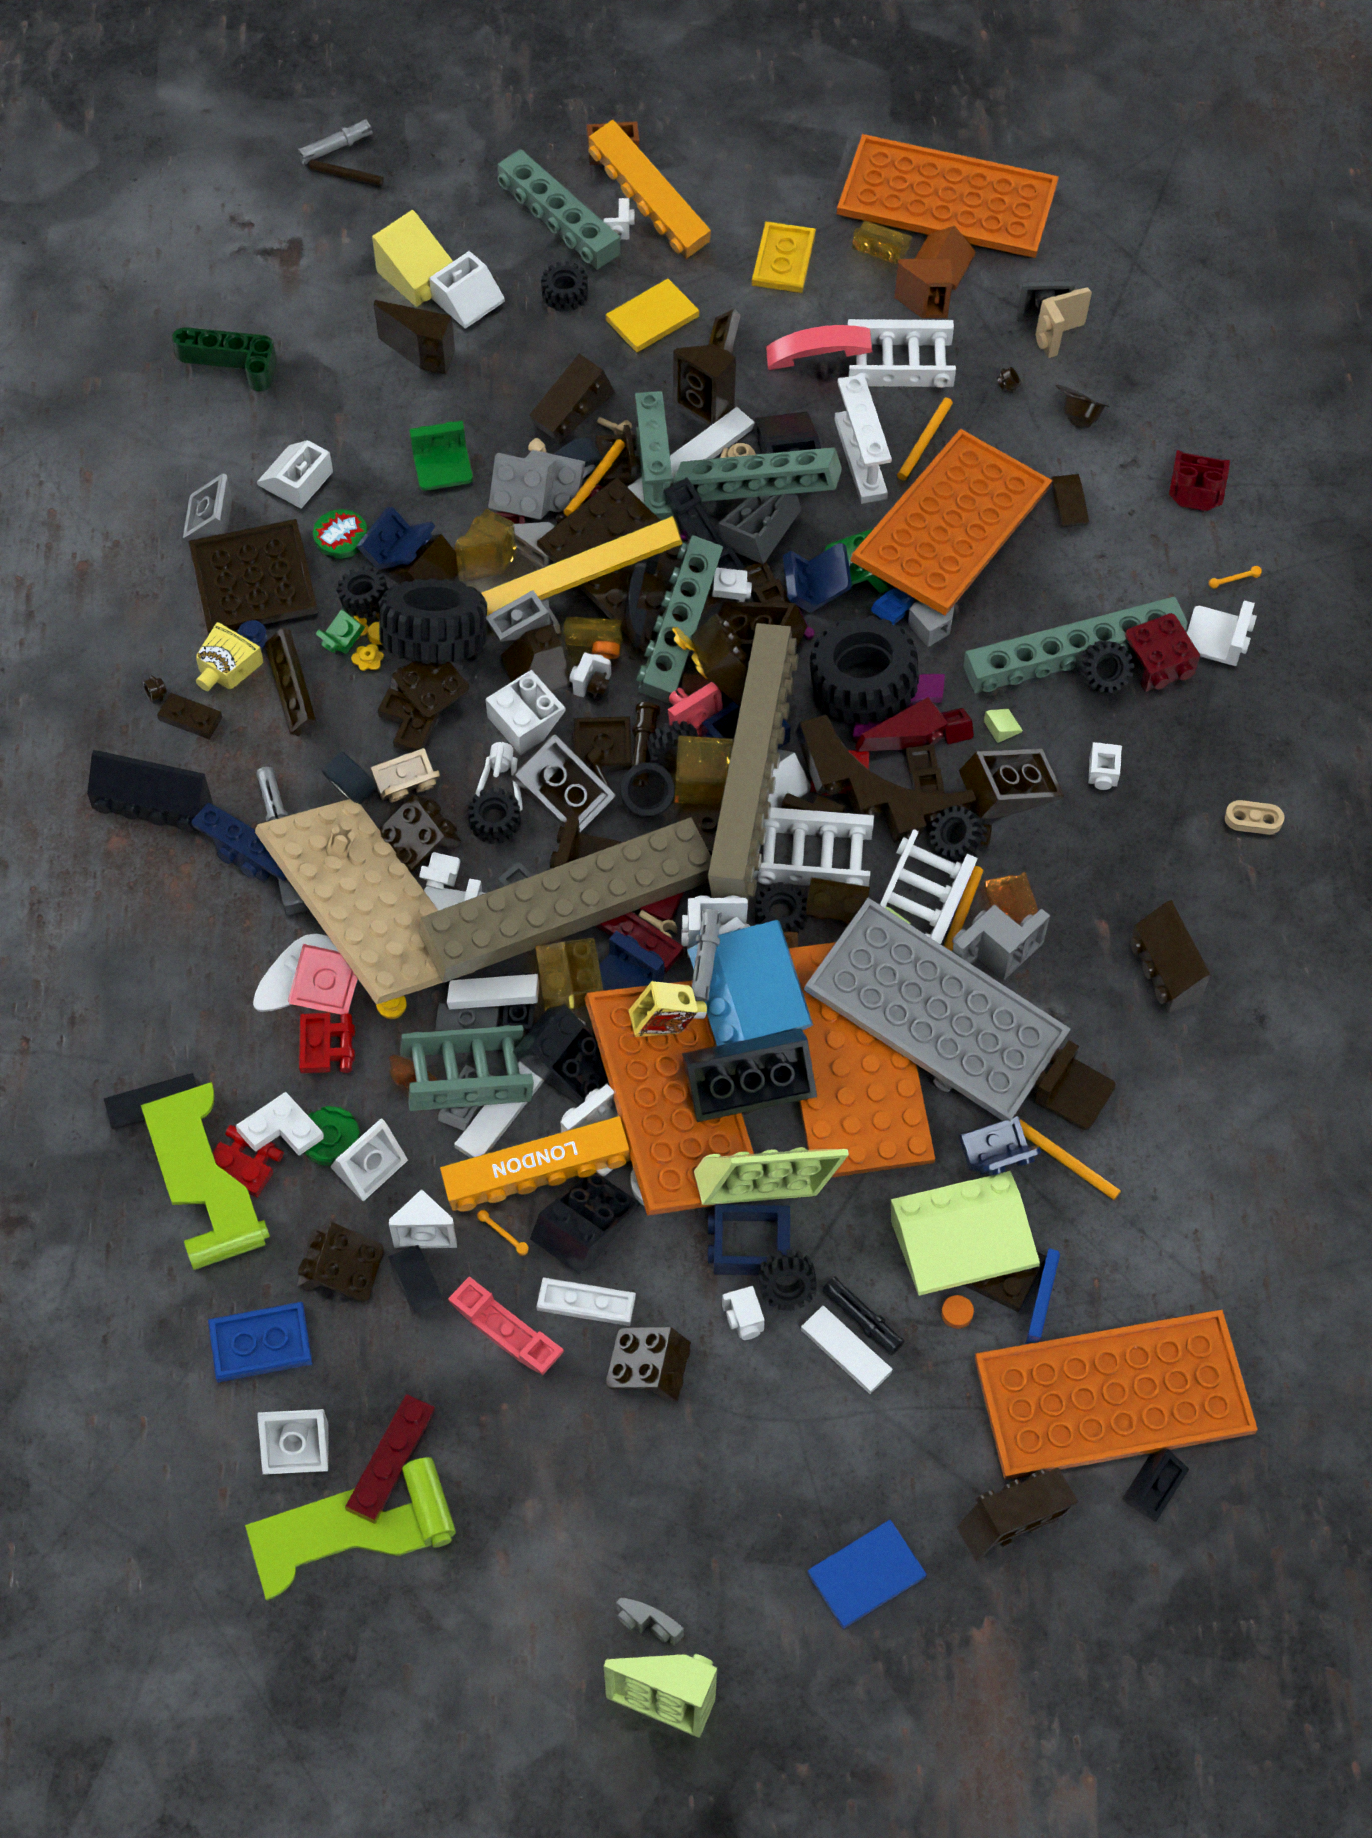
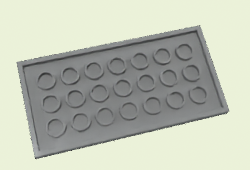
[804,898,1071,1122]

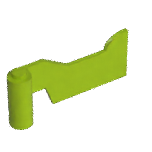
[141,1082,270,1270]
[245,1457,456,1601]

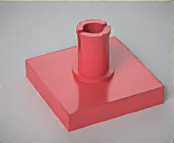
[668,682,723,738]
[288,944,358,1015]

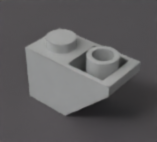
[908,601,955,647]

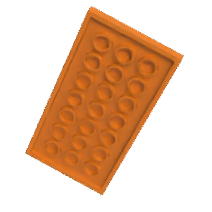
[837,134,1059,258]
[850,428,1053,616]
[789,942,935,1178]
[585,980,754,1216]
[974,1309,1258,1480]

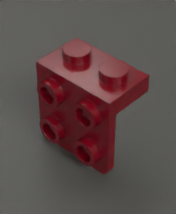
[1125,613,1200,692]

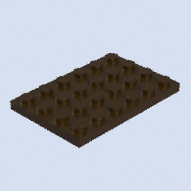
[537,478,725,653]

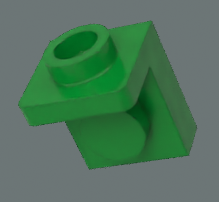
[316,609,366,654]

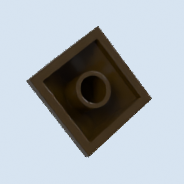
[388,534,466,584]

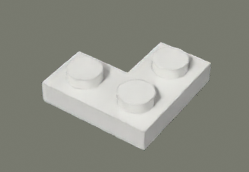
[236,1092,324,1155]

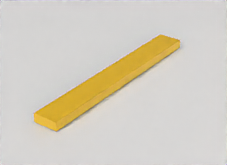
[481,516,683,616]

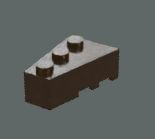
[529,354,615,443]
[957,1468,1078,1561]

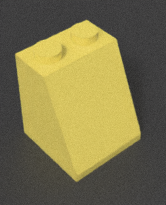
[372,210,453,307]

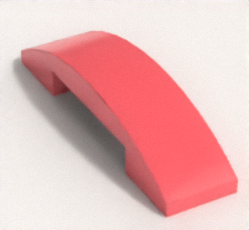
[766,325,872,370]
[448,1276,564,1375]

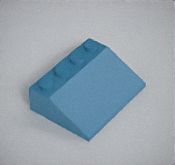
[687,920,813,1046]

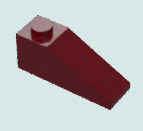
[855,697,948,752]

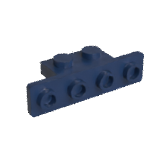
[191,803,287,882]

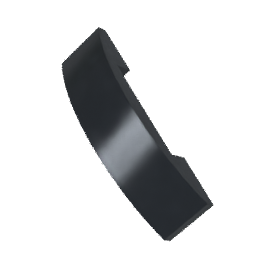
[664,477,744,570]
[626,553,660,647]

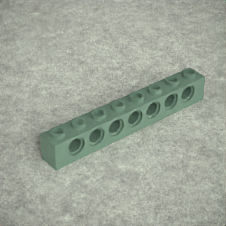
[963,596,1188,693]

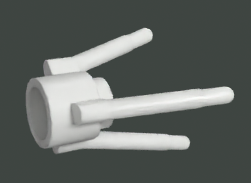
[475,742,523,811]

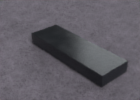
[104,1073,197,1129]

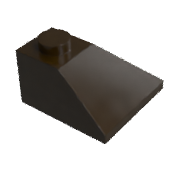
[501,624,572,693]

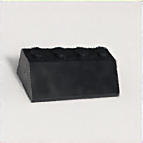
[87,750,213,832]
[682,1029,817,1122]

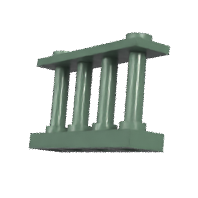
[635,391,673,520]
[400,1025,534,1111]

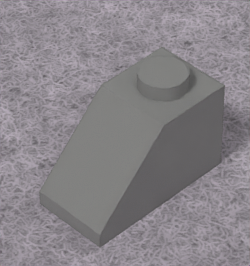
[506,522,555,568]
[486,590,548,642]

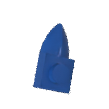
[870,588,915,625]

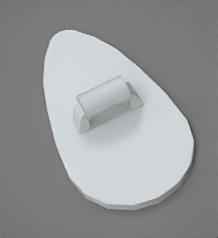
[253,934,338,1012]

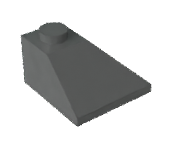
[1017,278,1075,321]

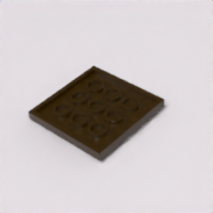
[188,519,318,635]

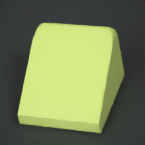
[984,709,1022,743]

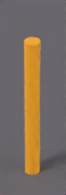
[897,397,953,481]
[564,439,626,517]
[943,866,984,951]
[1020,1119,1121,1200]

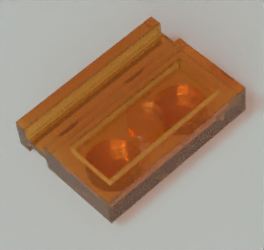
[984,872,1038,925]

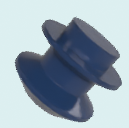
[238,620,268,649]

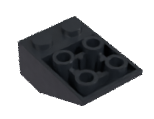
[755,411,821,454]
[513,1004,609,1105]
[530,1173,640,1274]

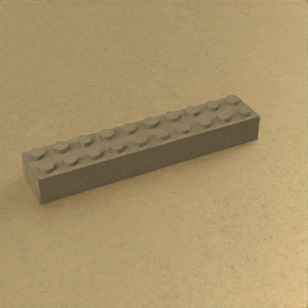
[708,623,798,905]
[419,817,712,983]

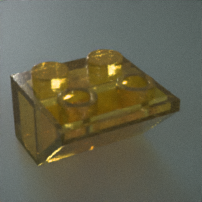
[455,509,517,582]
[674,736,734,805]
[535,938,603,1012]

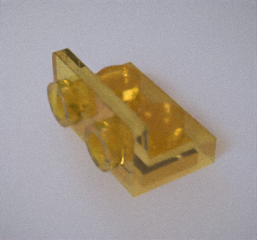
[852,220,912,264]
[563,617,622,647]

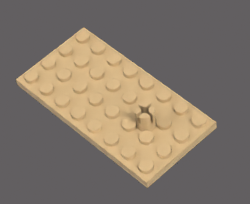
[255,799,475,1005]

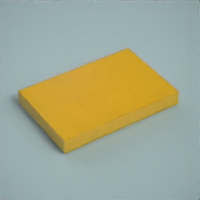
[752,221,816,293]
[605,278,699,353]

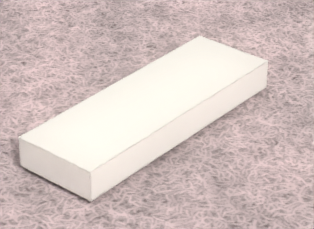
[447,974,540,1010]
[537,1278,636,1326]
[801,1306,893,1394]

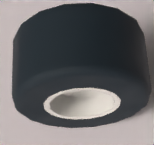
[554,437,603,479]
[322,752,377,804]

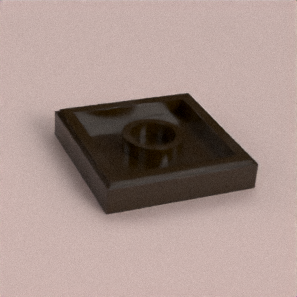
[574,716,632,771]

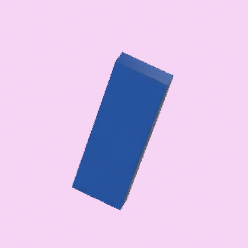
[1025,1248,1060,1345]

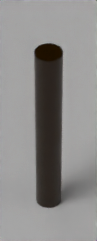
[309,160,384,187]

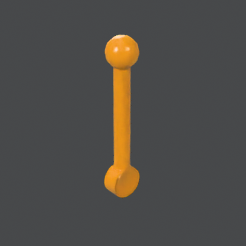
[1209,566,1262,589]
[477,1210,529,1256]

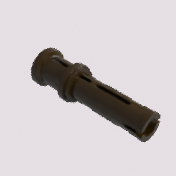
[631,702,661,787]

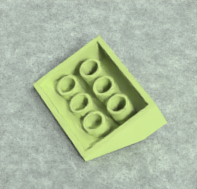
[694,1147,849,1205]
[891,1171,1040,1296]
[604,1654,717,1738]

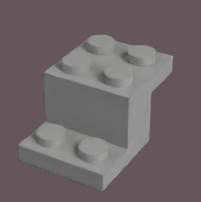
[488,450,585,520]
[952,904,1050,980]

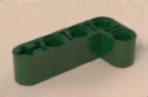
[172,327,277,391]

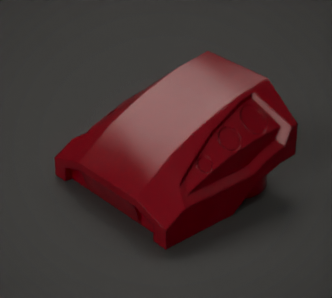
[1169,450,1230,511]

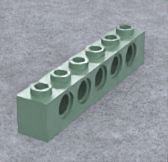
[497,149,621,270]
[673,447,842,502]
[636,535,723,703]

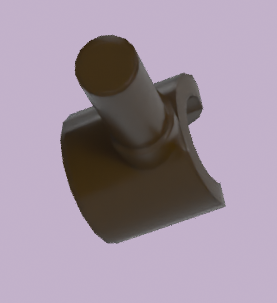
[583,747,610,787]

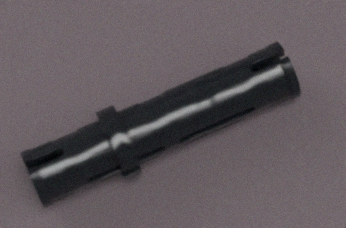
[822,1276,905,1355]

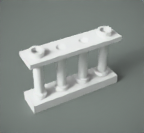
[848,319,956,388]
[834,374,892,504]
[754,808,874,887]
[879,829,978,944]

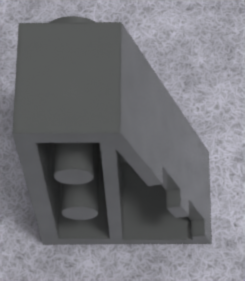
[718,493,802,565]

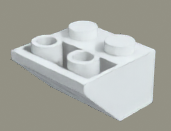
[429,251,505,329]
[257,440,333,509]
[485,670,565,755]

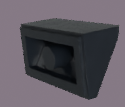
[1122,1448,1189,1521]

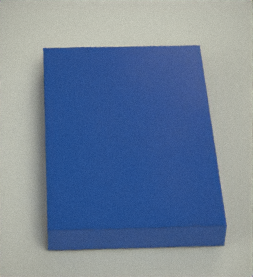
[208,1301,313,1383]
[807,1519,927,1629]

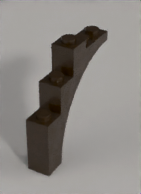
[795,715,976,843]

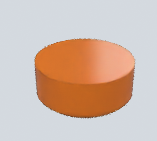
[592,641,620,659]
[941,1295,974,1329]

